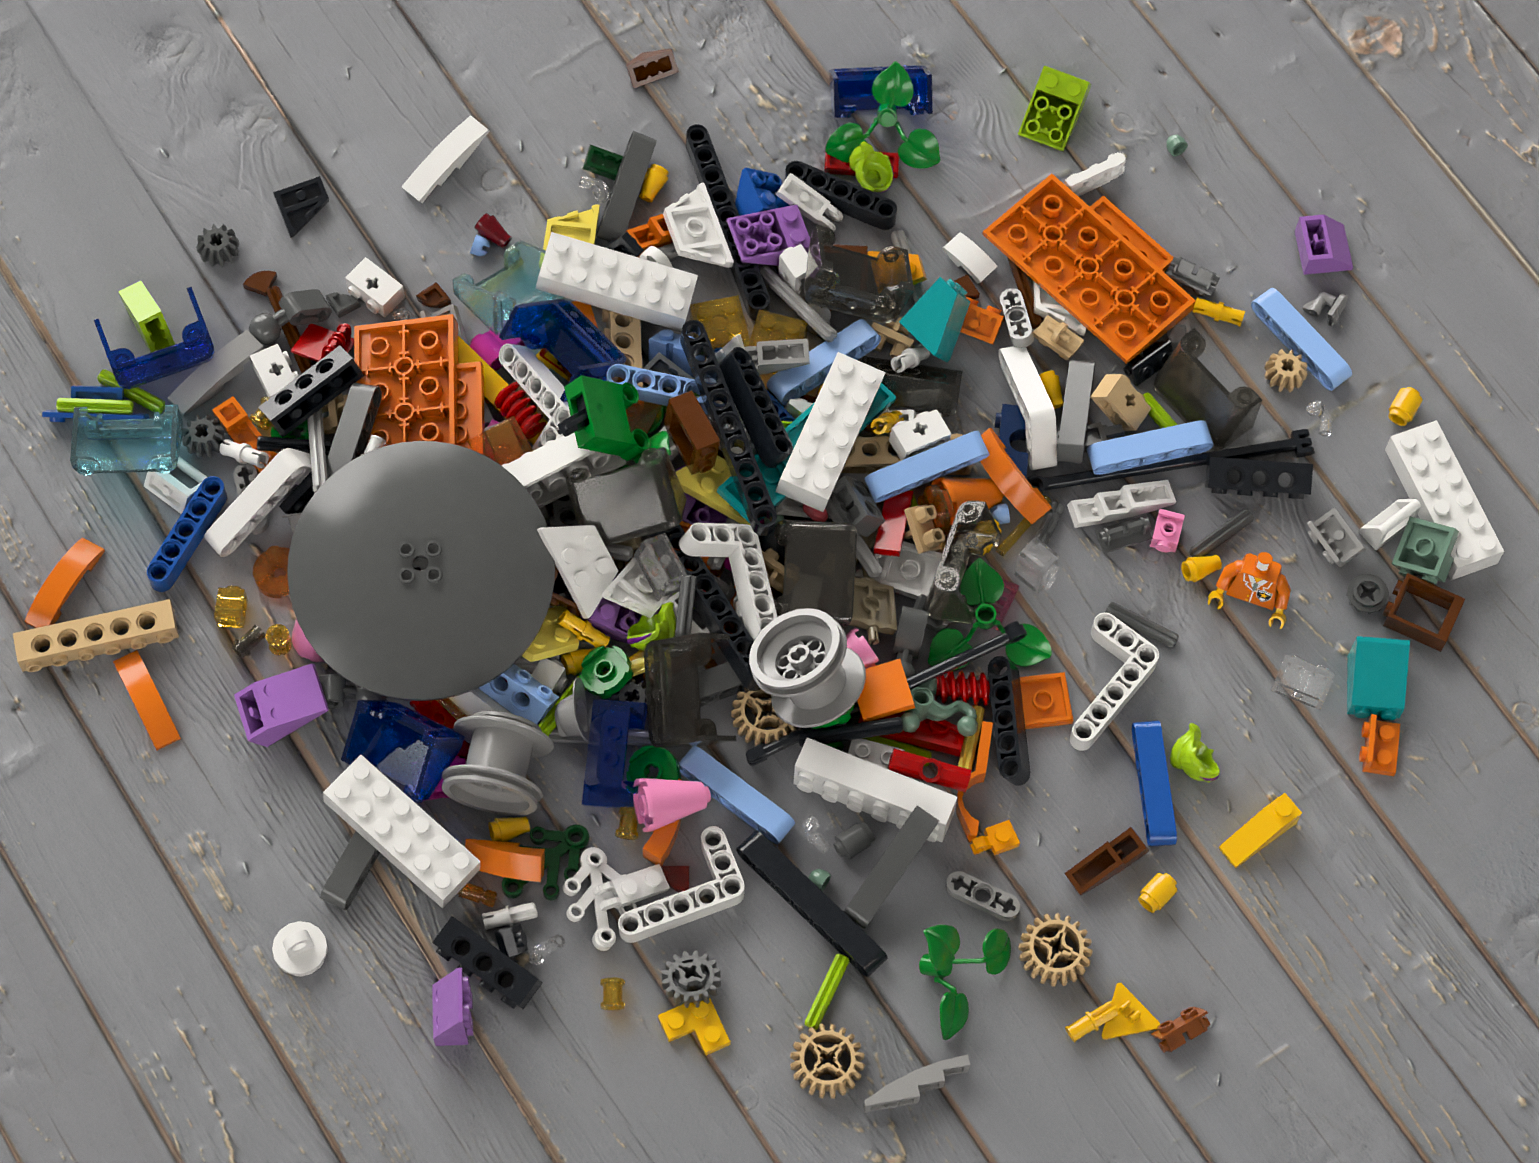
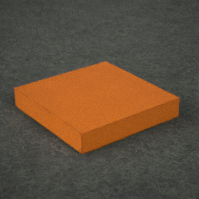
[857,659,915,722]
[1020,672,1073,729]

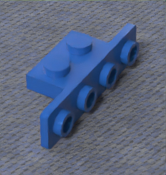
[42,385,149,425]

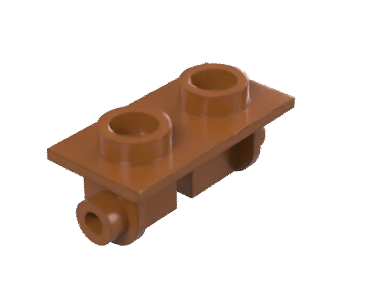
[1151,1007,1210,1053]

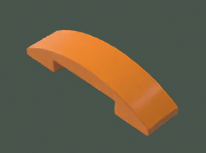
[212,396,278,474]
[980,428,1052,524]
[25,537,105,628]
[113,650,181,750]

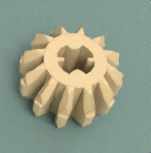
[1264,349,1308,393]

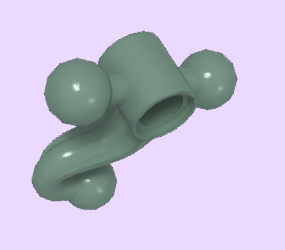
[901,679,978,737]

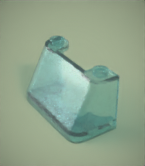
[453,240,566,339]
[70,405,184,476]

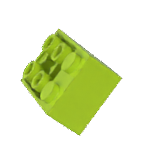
[1018,65,1092,151]

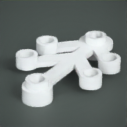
[563,847,637,951]

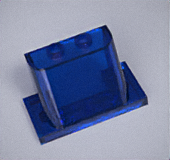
[581,699,647,810]

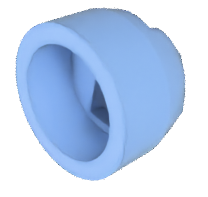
[470,235,490,256]
[990,503,1010,524]

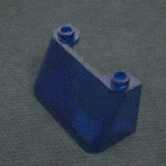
[341,700,465,803]

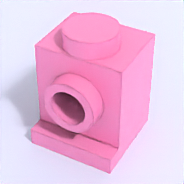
[1150,509,1185,553]

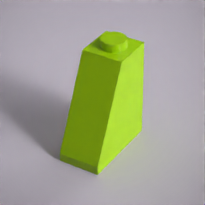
[118,281,177,360]

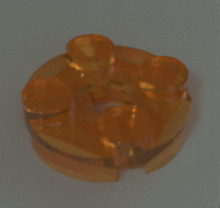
[918,484,955,535]
[253,546,290,599]

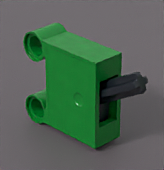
[557,375,650,461]

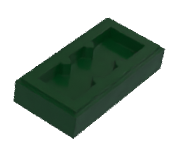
[582,144,623,181]

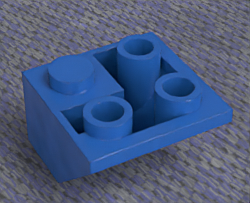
[735,167,790,216]

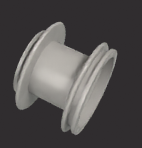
[749,608,866,728]
[442,711,554,816]

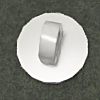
[272,921,328,976]

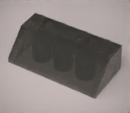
[862,356,963,417]

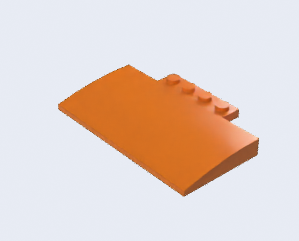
[982,173,1196,364]
[354,314,485,456]

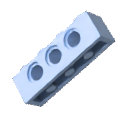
[479,664,559,725]

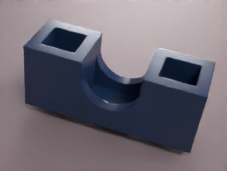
[994,404,1029,478]

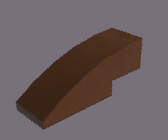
[1064,827,1149,895]

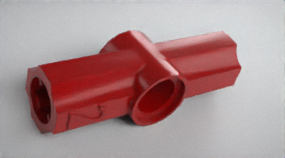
[888,748,972,792]

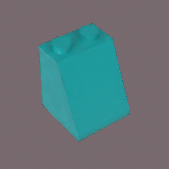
[899,277,971,362]
[1347,636,1410,721]

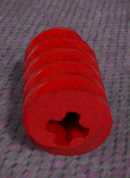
[494,382,547,440]
[935,671,990,706]

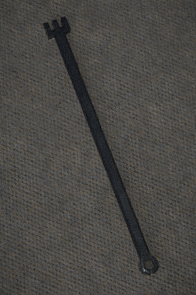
[1027,429,1315,494]
[746,621,1027,766]

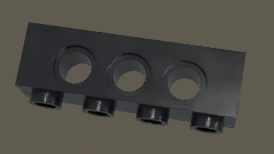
[258,345,364,438]
[1205,457,1313,499]
[432,916,543,1009]

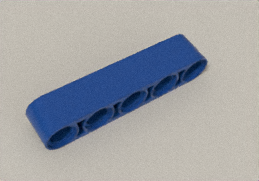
[147,476,227,592]
[1132,721,1177,847]

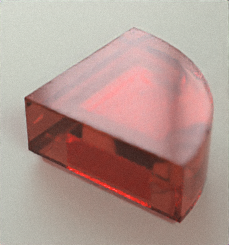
[662,866,689,893]

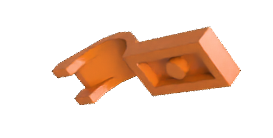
[956,721,993,843]

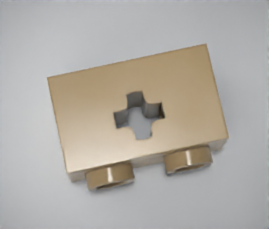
[1090,374,1151,431]

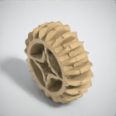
[731,687,797,747]
[1018,913,1093,987]
[790,1024,865,1099]

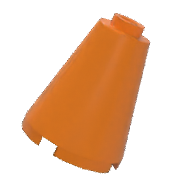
[930,477,1005,528]

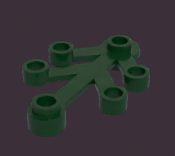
[502,824,590,901]

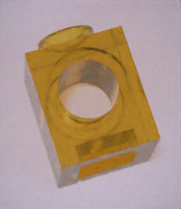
[214,586,248,628]

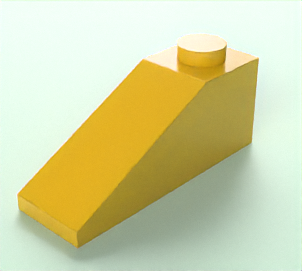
[1219,793,1302,869]

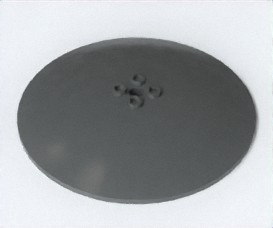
[287,441,555,701]

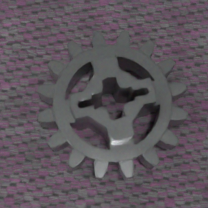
[662,950,721,1008]

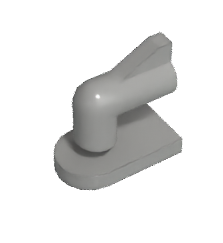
[1303,292,1348,326]

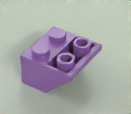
[1295,214,1353,275]

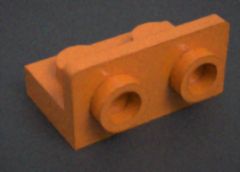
[960,296,1005,345]
[1359,714,1400,776]

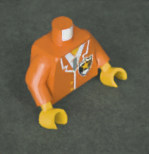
[1208,552,1291,629]

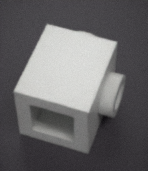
[531,658,568,694]

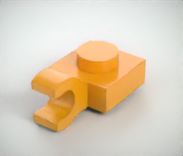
[970,820,1020,856]

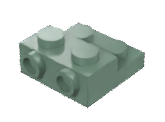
[1392,516,1459,585]

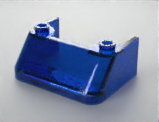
[829,65,933,118]
[94,287,215,389]
[499,299,626,402]

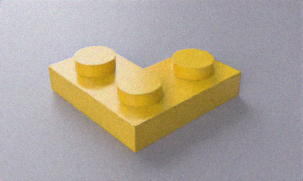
[658,996,731,1056]

